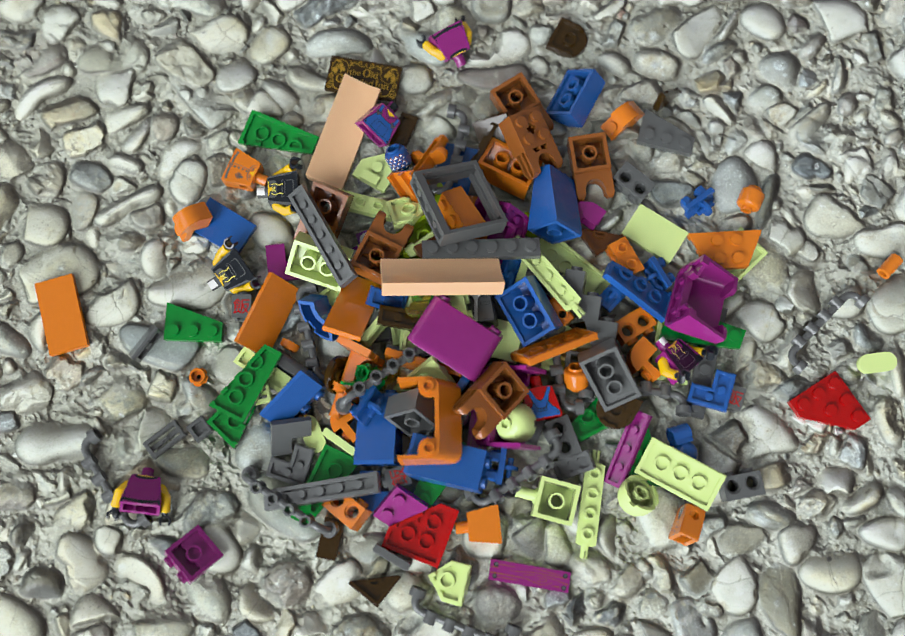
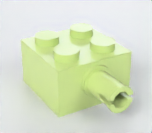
[515,476,581,526]

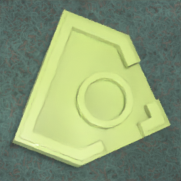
[352,153,392,194]
[386,197,424,230]
[428,560,472,606]

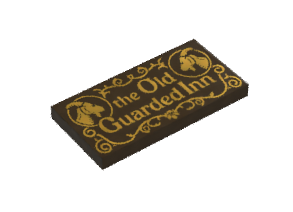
[325,56,403,103]

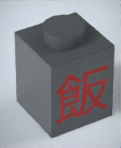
[232,291,255,321]
[727,382,747,413]
[381,465,413,491]

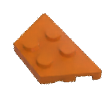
[687,230,761,270]

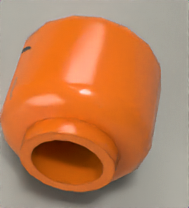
[736,185,765,214]
[563,362,589,393]

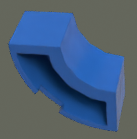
[298,294,339,341]

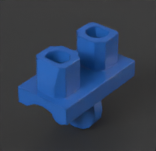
[680,185,715,220]
[642,256,676,291]
[599,284,626,313]
[350,386,385,426]
[486,448,519,485]

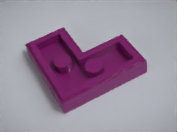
[265,243,301,281]

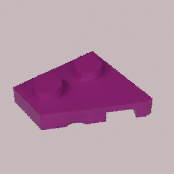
[373,483,428,526]

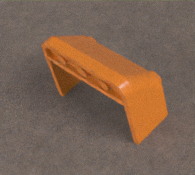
[397,376,462,465]

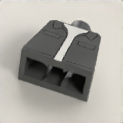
[467,295,498,327]

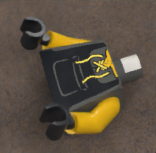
[257,156,303,216]
[207,236,263,294]

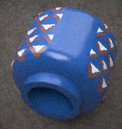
[384,144,412,172]

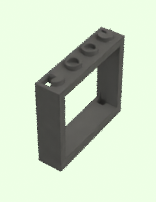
[410,160,508,246]

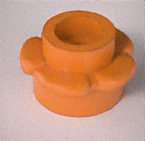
[189,368,208,387]

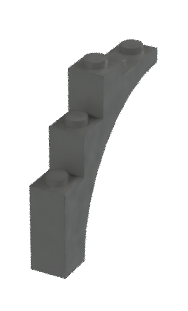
[526,266,619,347]

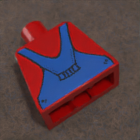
[523,376,563,422]

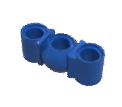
[666,423,700,461]

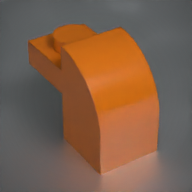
[600,101,645,141]
[172,202,213,242]
[626,336,661,383]
[330,403,356,445]

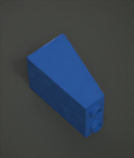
[527,164,582,244]
[354,390,402,467]
[403,433,492,494]

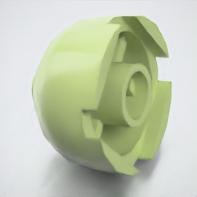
[496,404,536,443]
[617,475,659,516]

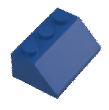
[546,69,606,128]
[495,275,564,347]
[259,370,326,422]

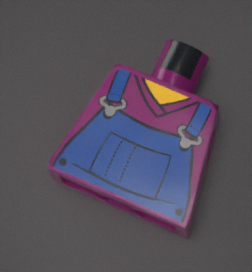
[355,101,400,148]

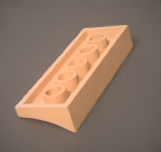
[306,74,381,190]
[380,258,505,296]

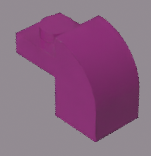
[578,201,607,230]

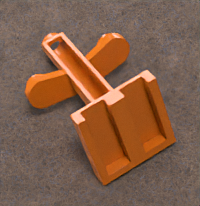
[387,135,449,203]
[328,336,385,421]

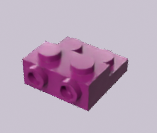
[164,525,224,585]

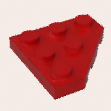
[787,370,871,430]
[381,503,459,568]

